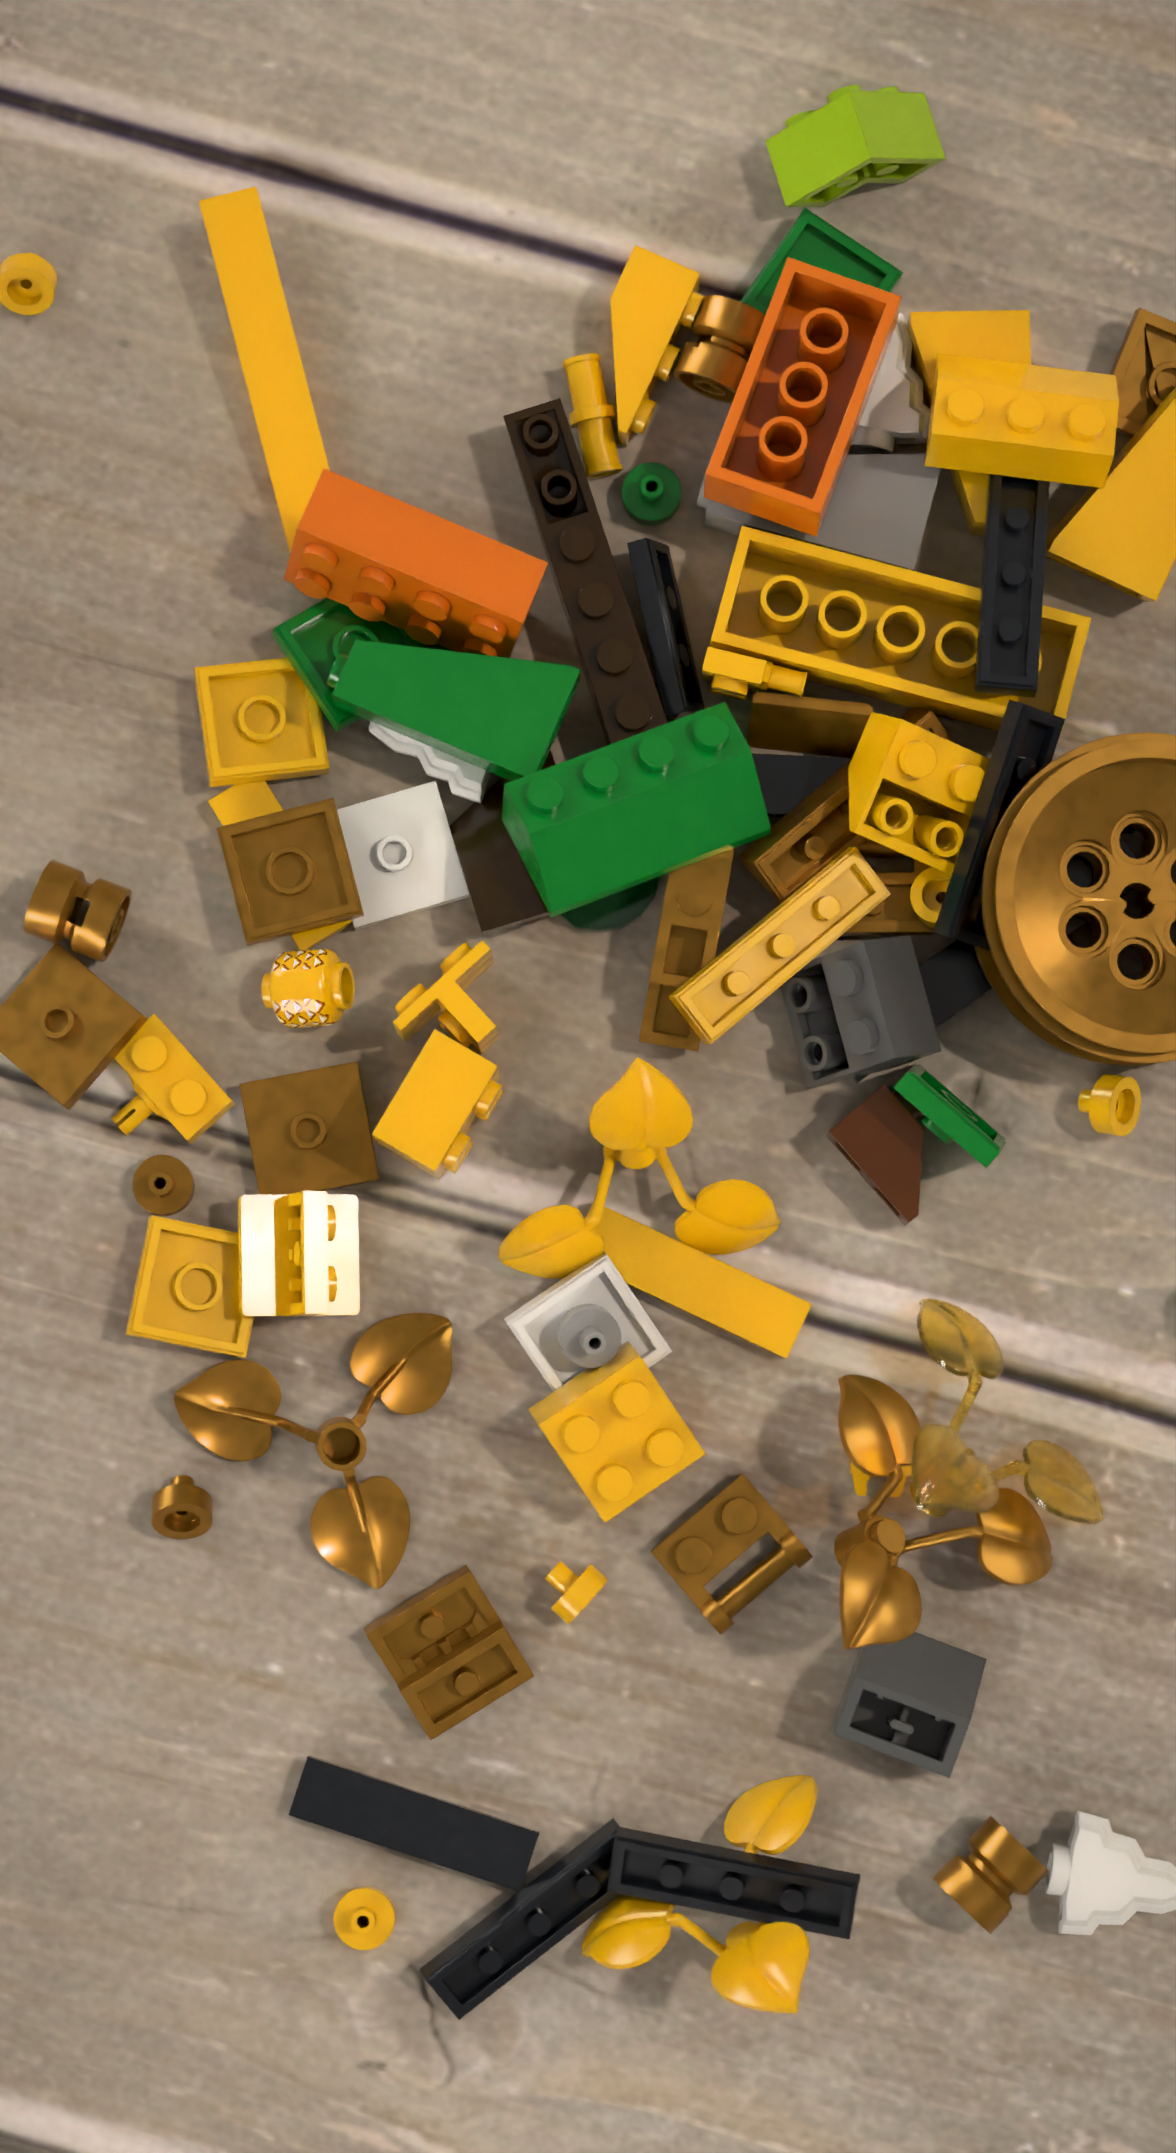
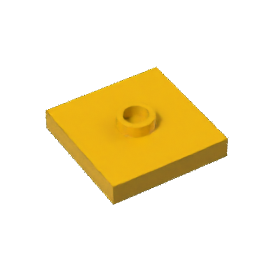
[194,658,330,787]
[125,1215,254,1359]

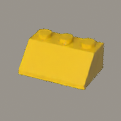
[924,353,1119,488]

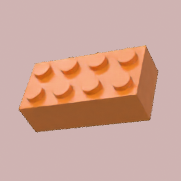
[704,257,902,537]
[284,468,548,658]

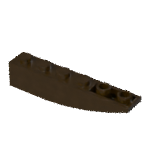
[503,398,668,745]

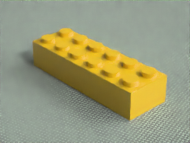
[710,526,1092,735]

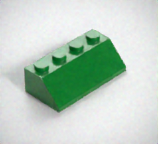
[501,702,771,918]

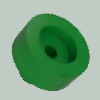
[622,462,681,526]

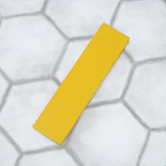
[669,846,891,1045]
[586,1202,812,1359]

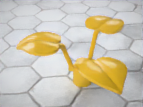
[498,1057,781,1279]
[581,1775,818,2014]

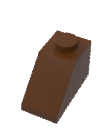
[826,1084,924,1226]

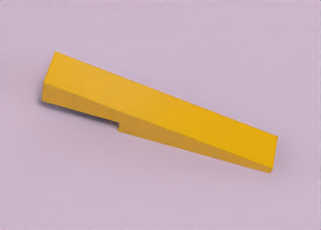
[199,186,330,553]

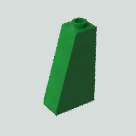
[327,640,581,781]

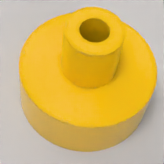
[0,252,57,315]
[910,867,951,929]
[1078,1074,1141,1136]
[544,1561,609,1625]
[334,1886,396,1950]

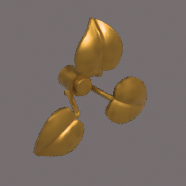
[174,1312,452,1589]
[834,1374,1053,1650]

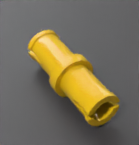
[562,353,623,479]

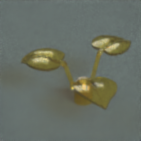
[909,1299,1104,1524]

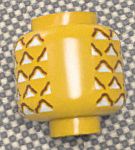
[261,948,355,1028]

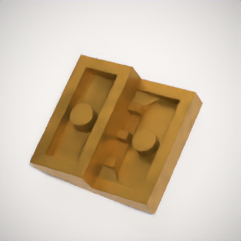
[363,1564,534,1740]

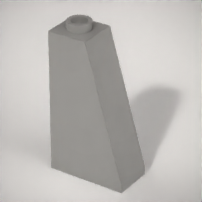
[696,453,941,571]

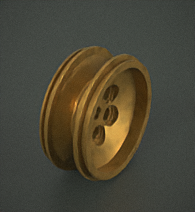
[974,732,1176,1066]

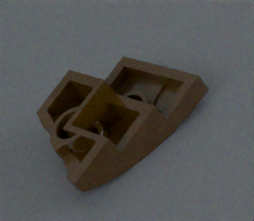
[449,749,597,935]

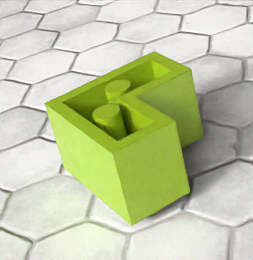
[765,85,946,207]

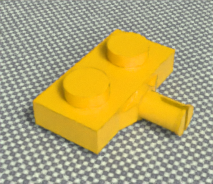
[702,647,808,700]
[110,1013,236,1144]

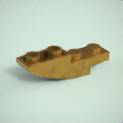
[639,848,735,1052]

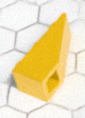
[610,245,705,447]

